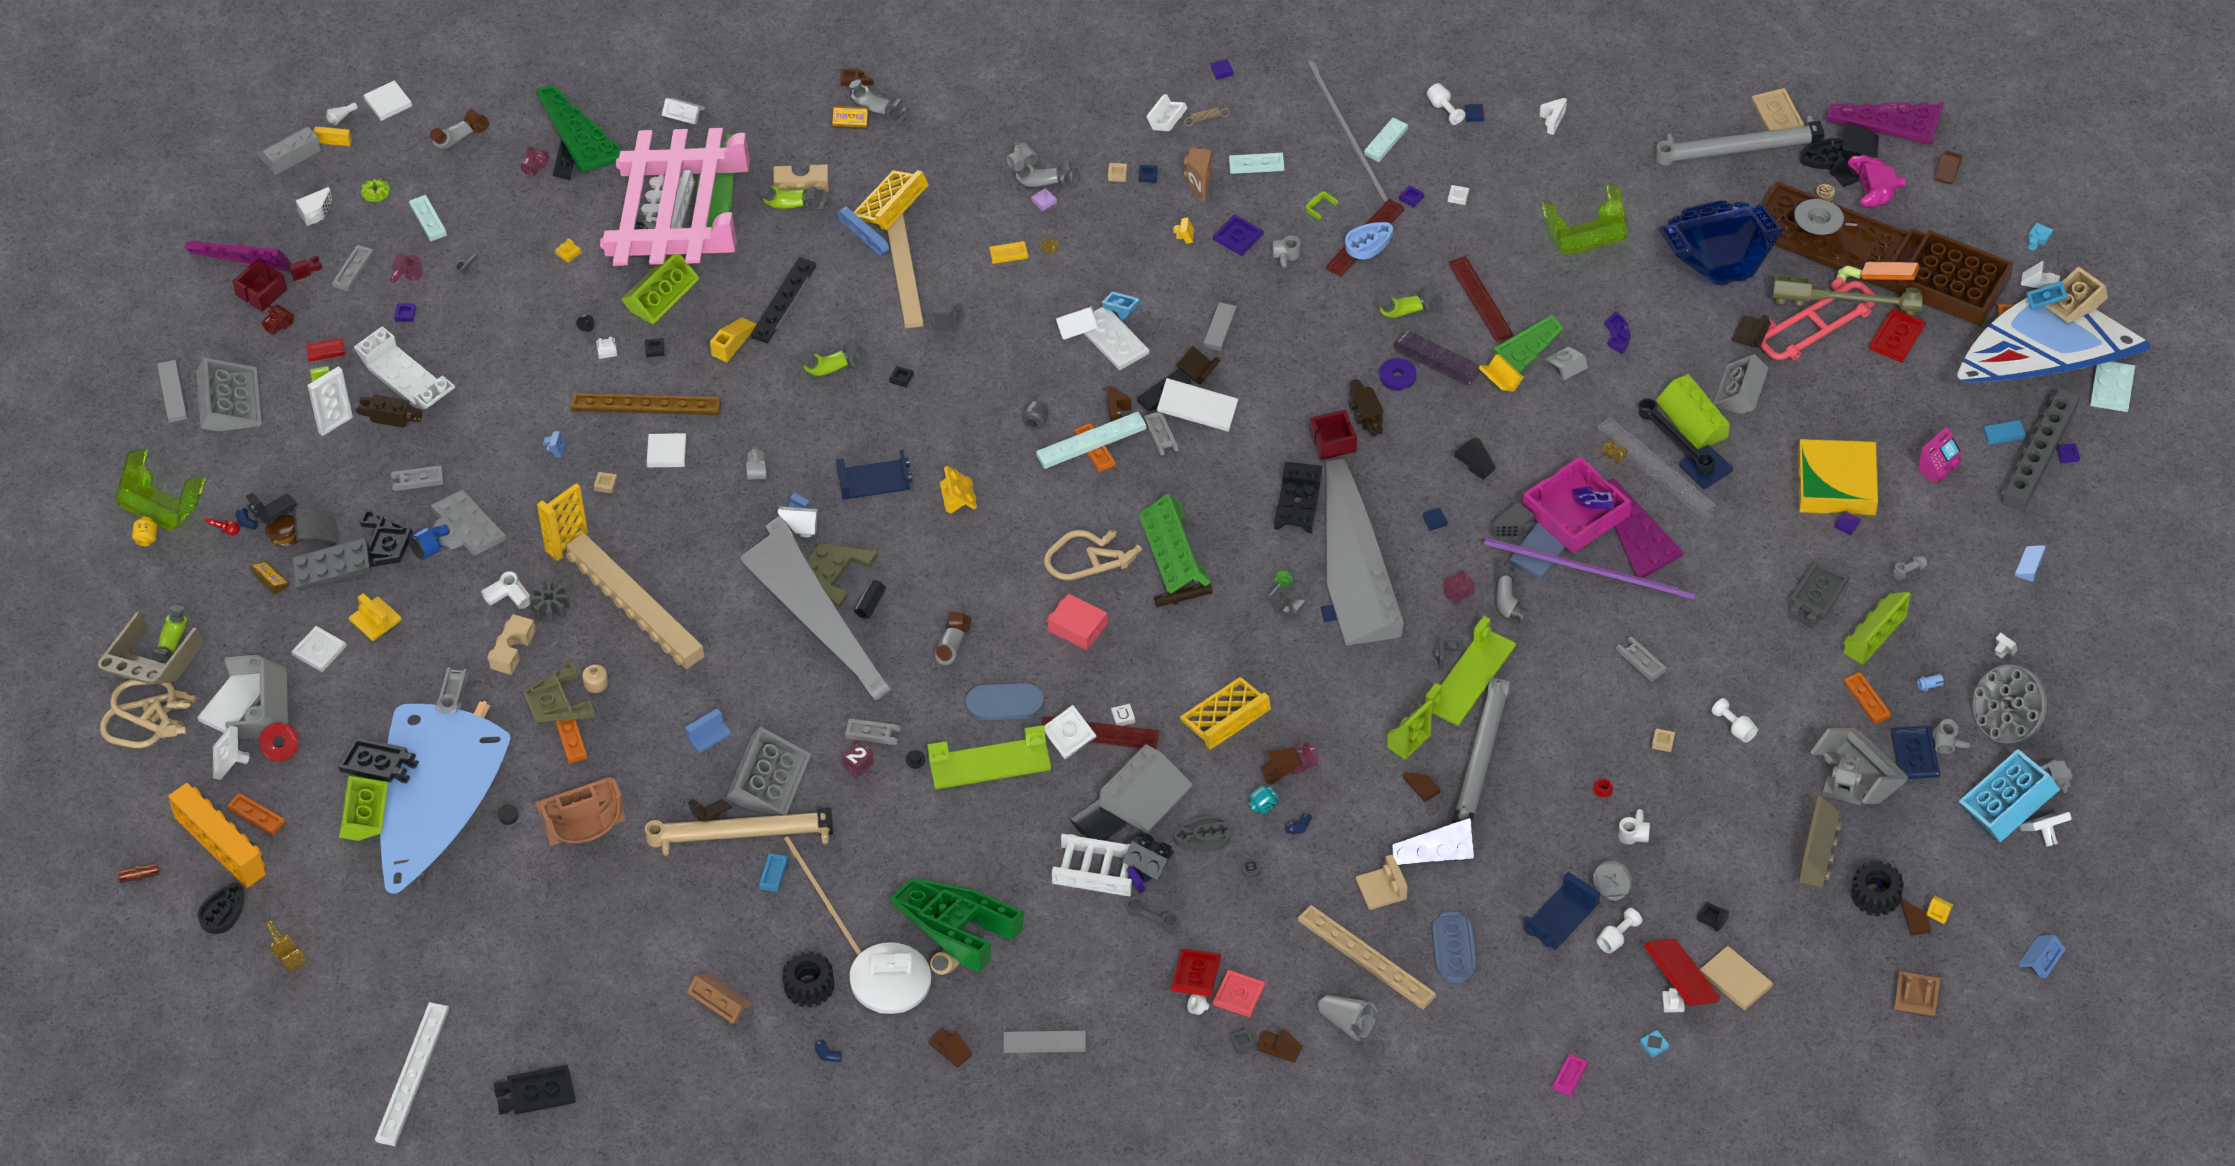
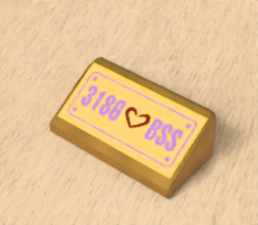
[832,106,869,129]
[250,562,290,595]

